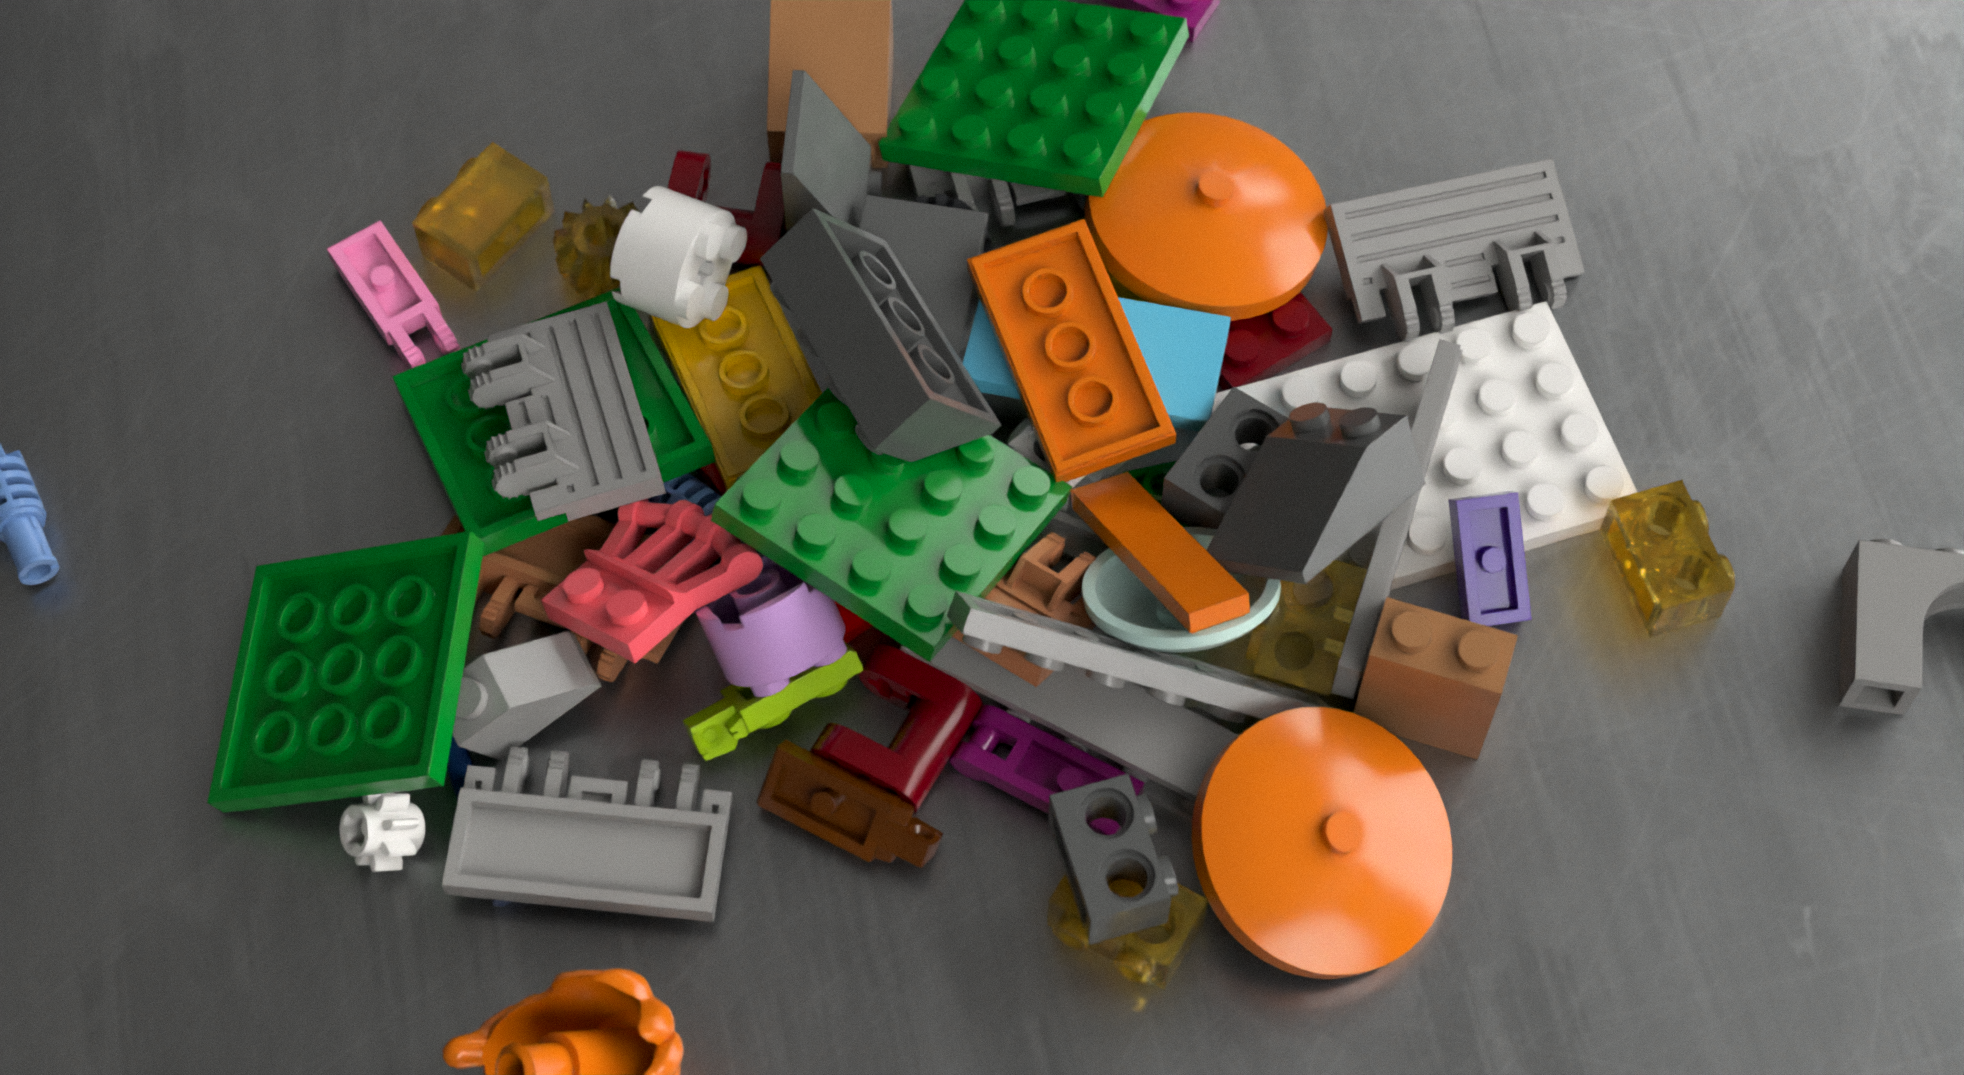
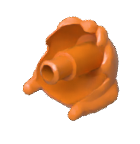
[442,968,683,1075]

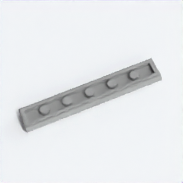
[1331,339,1463,699]

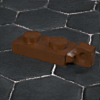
[756,740,944,868]

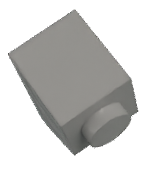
[452,631,602,760]

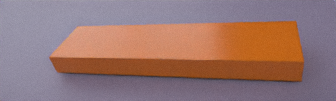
[1071,472,1250,633]

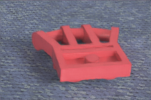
[541,499,763,663]

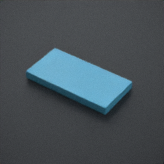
[963,297,1231,432]

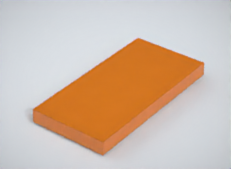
[967,219,1177,482]

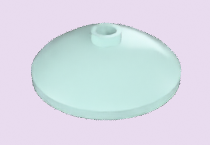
[1082,527,1281,653]

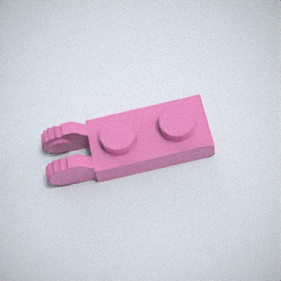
[327,220,460,370]

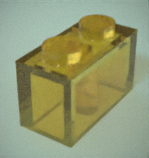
[412,142,555,292]

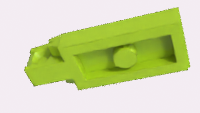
[683,640,864,761]

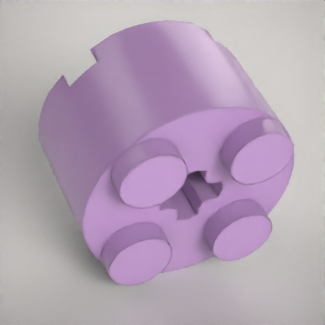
[695,555,847,697]

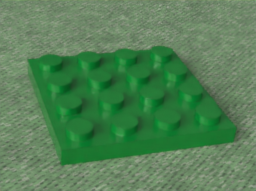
[878,0,1189,197]
[392,287,716,557]
[711,387,1072,662]
[207,531,485,813]

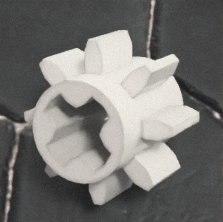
[340,792,425,872]

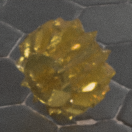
[553,194,639,296]

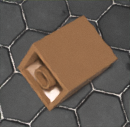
[767,0,894,168]
[1354,597,1518,760]

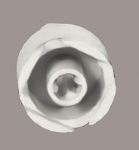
[610,186,747,328]

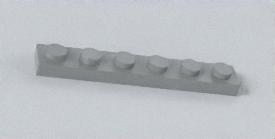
[947,591,1331,723]

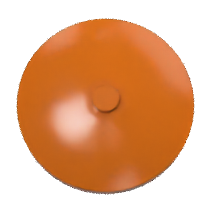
[1085,112,1328,321]
[1192,707,1452,979]

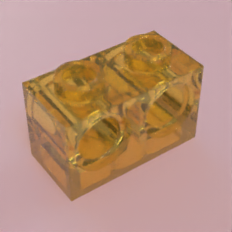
[1600,480,1735,638]
[1245,560,1367,700]
[1047,874,1208,990]

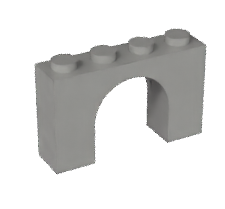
[1839,538,1964,715]

